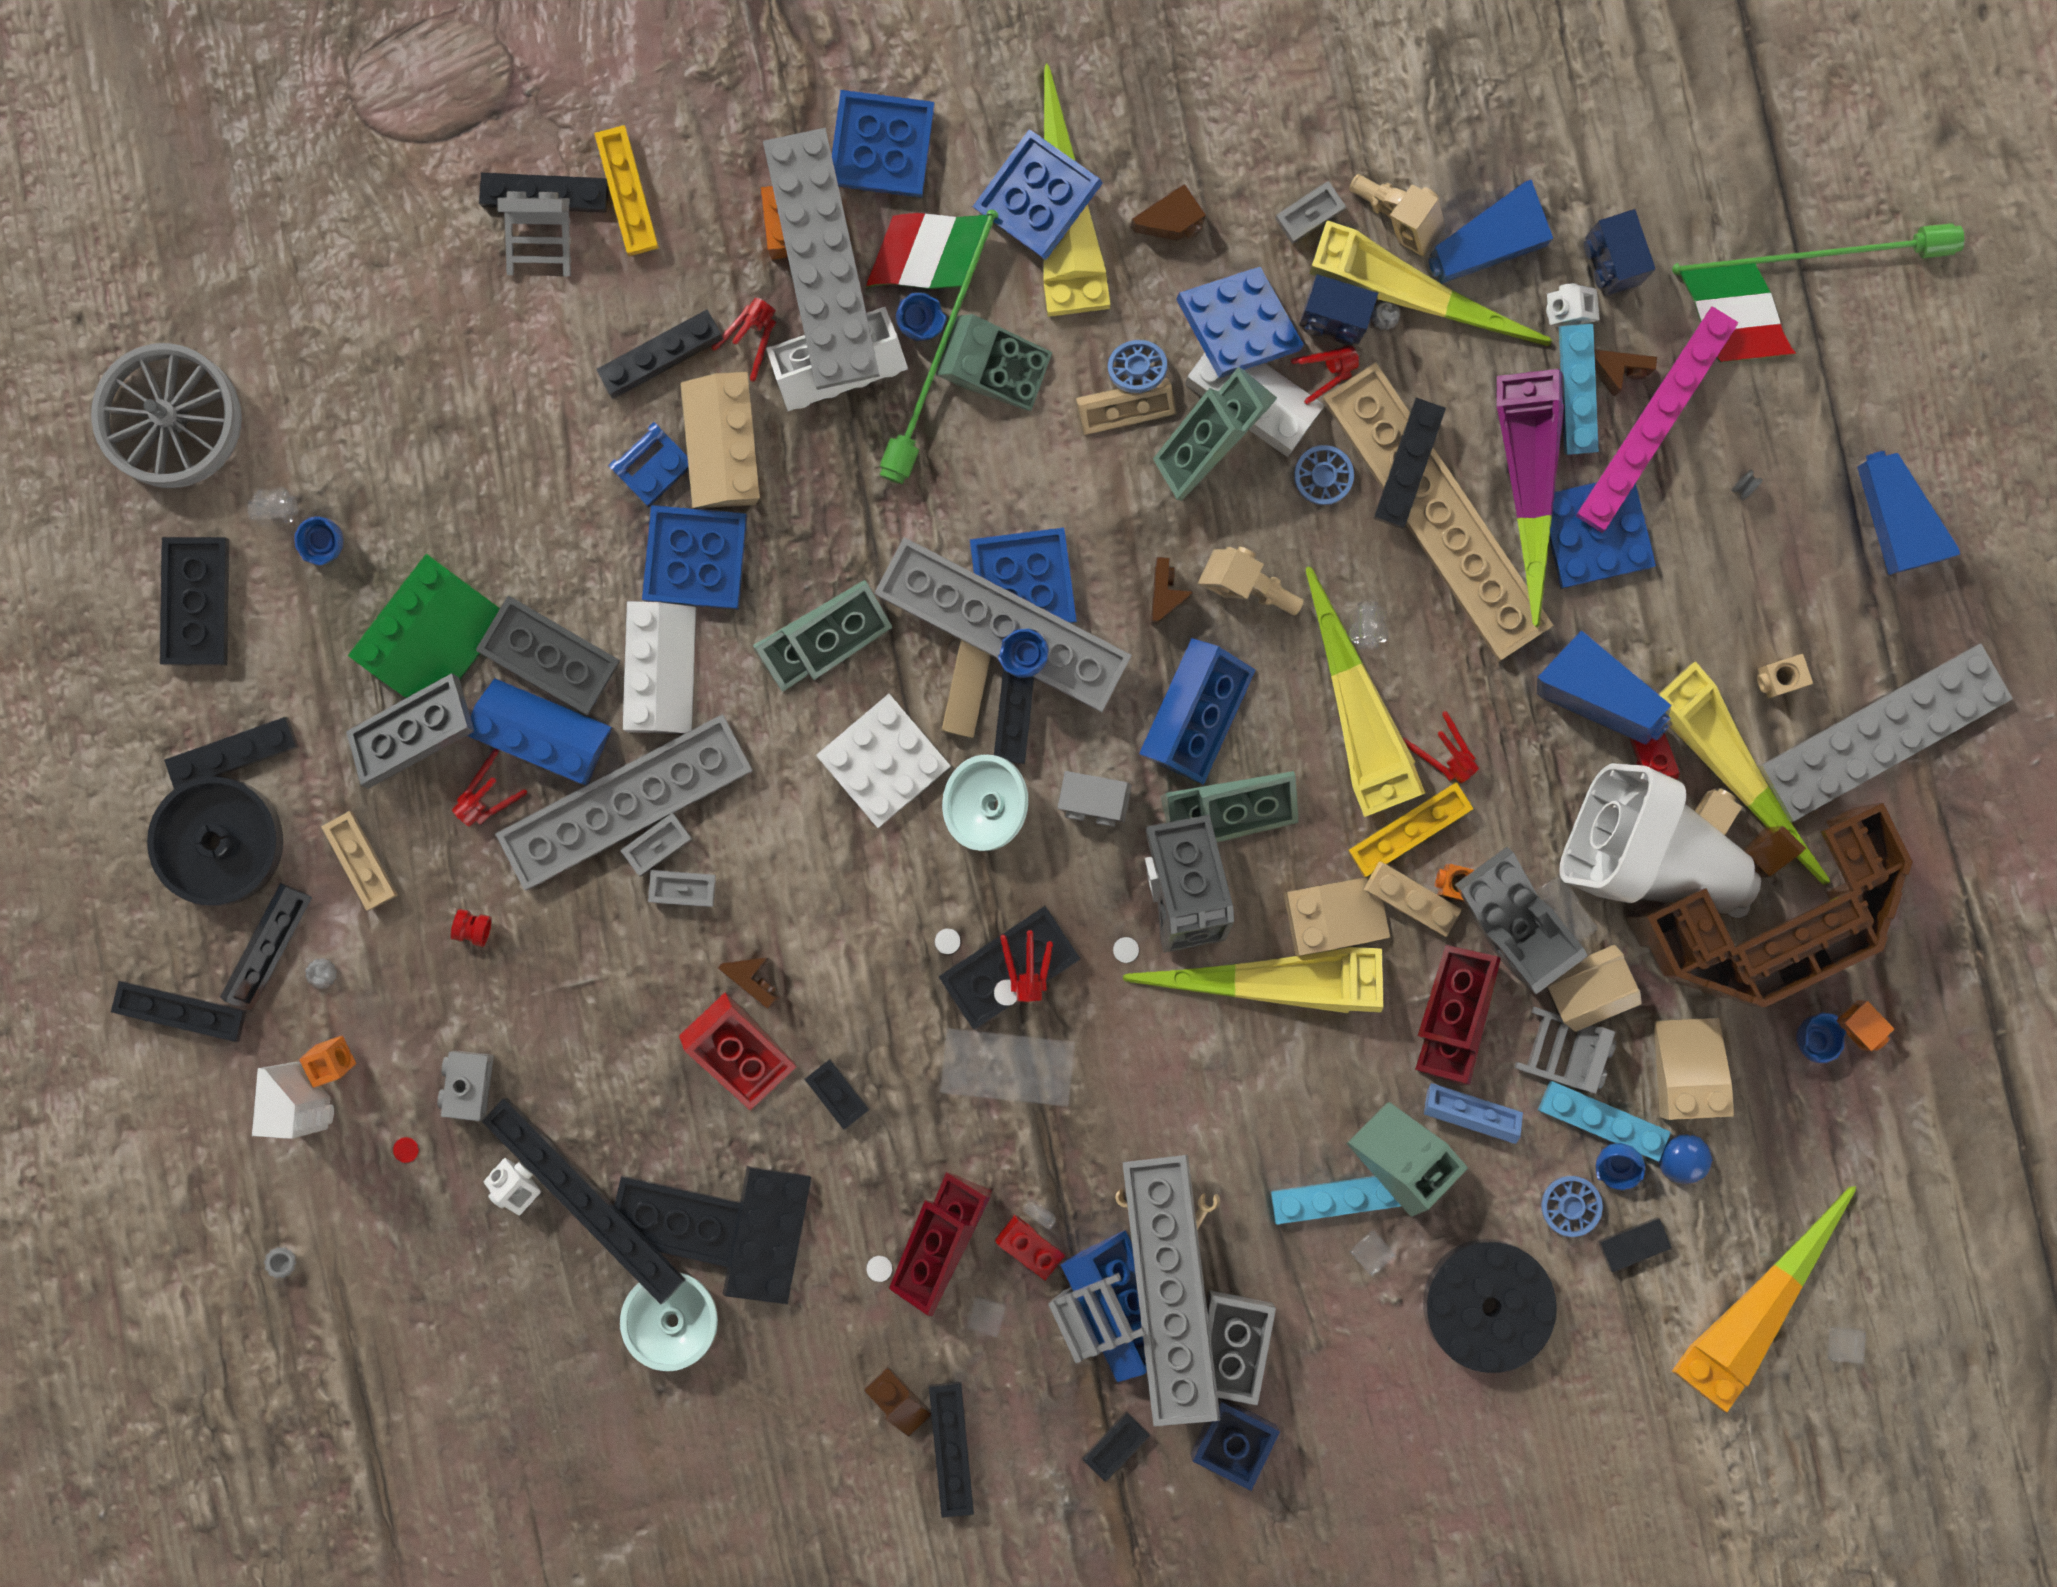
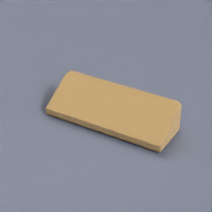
[1076,378,1177,435]
[942,640,991,738]

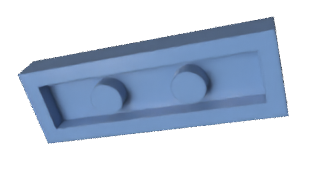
[1424,1083,1523,1144]

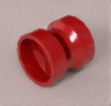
[450,909,492,947]

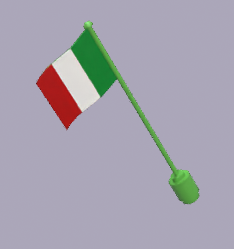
[866,209,998,485]
[1672,223,1965,362]

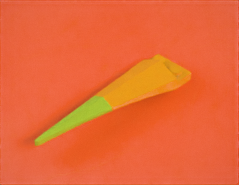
[1672,1186,1856,1413]

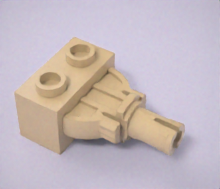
[1349,174,1446,257]
[1197,547,1304,615]

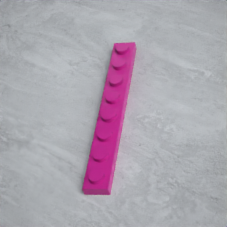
[1576,306,1739,533]

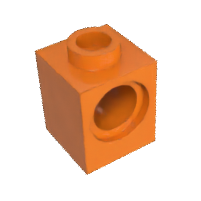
[1435,864,1474,902]
[1837,1000,1894,1051]
[299,1035,356,1088]

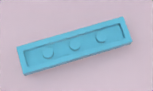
[1559,323,1599,455]
[1538,1081,1671,1161]
[1271,1176,1401,1225]

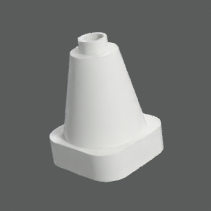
[1559,763,1761,914]

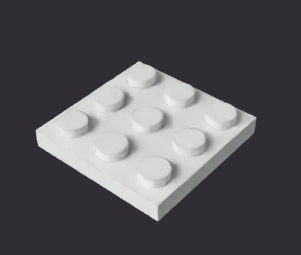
[816,694,951,828]

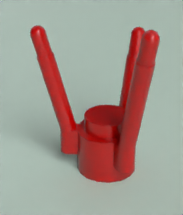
[711,298,777,382]
[1291,345,1359,404]
[1402,711,1480,784]
[452,748,528,827]
[1000,930,1053,1002]

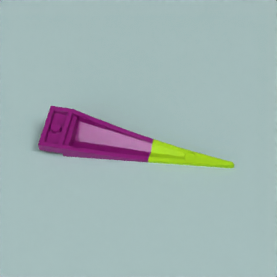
[1497,369,1564,628]

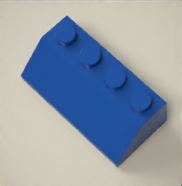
[1139,638,1256,785]
[467,678,613,786]
[1061,1230,1147,1382]

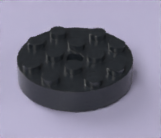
[147,777,283,906]
[1423,1239,1557,1373]

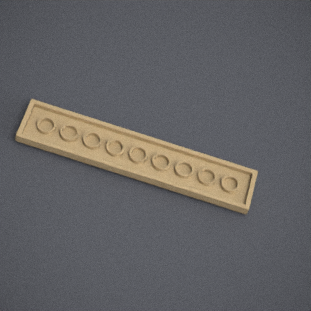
[1322,362,1554,662]

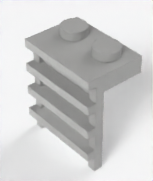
[497,191,572,276]
[1514,1007,1617,1094]
[1048,1273,1146,1363]

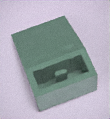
[936,314,1052,411]
[1346,1102,1468,1217]

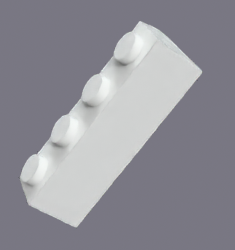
[766,307,908,411]
[1185,353,1325,457]
[623,601,696,734]
[252,1062,334,1139]

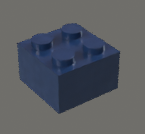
[1584,209,1656,296]
[1298,274,1378,345]
[1190,1398,1280,1491]

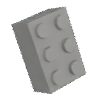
[1206,1290,1276,1405]

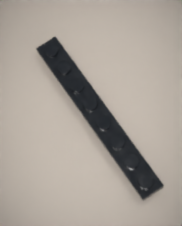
[482,1098,686,1305]

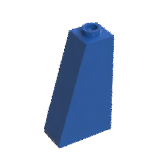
[1429,180,1553,284]
[1857,450,1960,575]

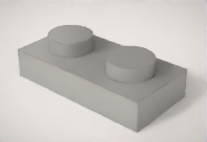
[1275,181,1346,244]
[620,813,692,877]
[648,870,716,907]

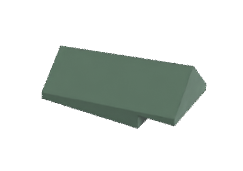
[1153,367,1277,501]
[753,580,892,692]
[1160,771,1299,842]

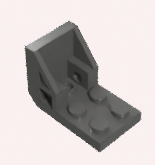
[1145,815,1234,953]
[1455,847,1588,994]

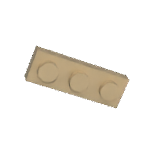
[321,811,398,911]
[1363,862,1462,937]

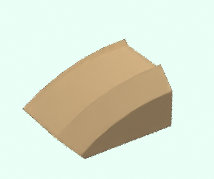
[1548,945,1642,1032]

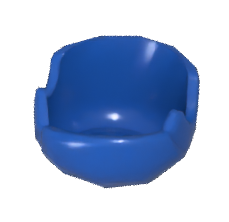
[896,293,947,341]
[294,516,344,566]
[998,628,1049,678]
[1796,1012,1846,1063]
[1658,1134,1713,1184]
[1595,1143,1645,1191]

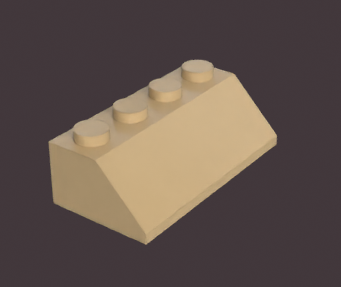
[680,372,760,509]

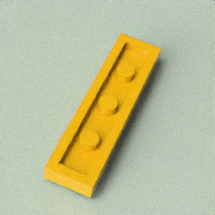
[594,125,659,256]
[1347,782,1474,877]

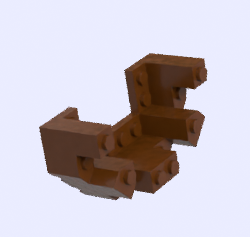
[1626,803,1913,1007]

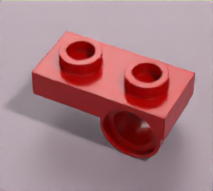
[1629,733,1680,780]
[995,1215,1065,1281]

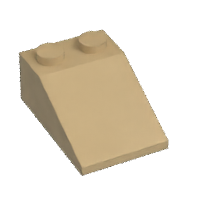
[1283,876,1390,956]
[1654,1018,1734,1120]

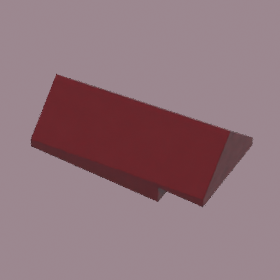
[1415,945,1501,1086]
[888,1172,992,1316]

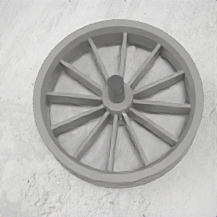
[91,343,242,488]

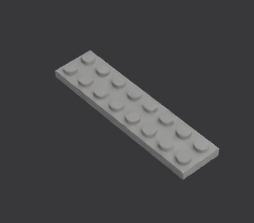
[763,128,880,390]
[874,537,1132,713]
[1758,644,2013,822]
[495,714,753,891]
[1122,1155,1220,1426]

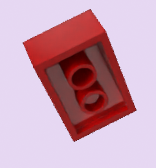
[679,992,797,1110]

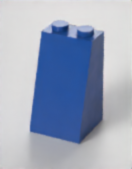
[1536,630,1672,745]

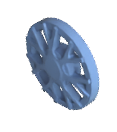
[1108,340,1167,393]
[1294,445,1354,505]
[1541,1176,1603,1237]

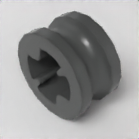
[1731,469,1763,501]

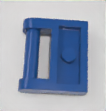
[608,422,688,507]

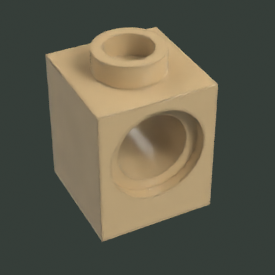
[1757,654,1813,698]
[1695,788,1742,835]

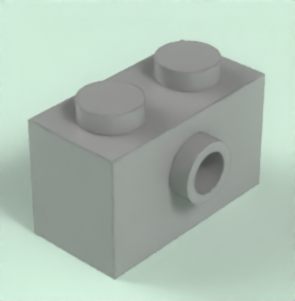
[1057,771,1132,827]
[437,1051,494,1121]

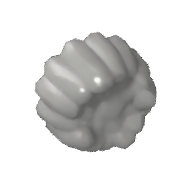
[1371,301,1400,330]
[305,958,337,989]
[264,1247,296,1278]

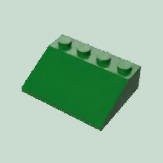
[347,554,500,698]

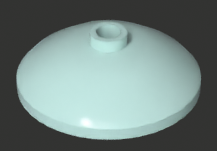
[942,755,1028,851]
[620,1272,718,1371]

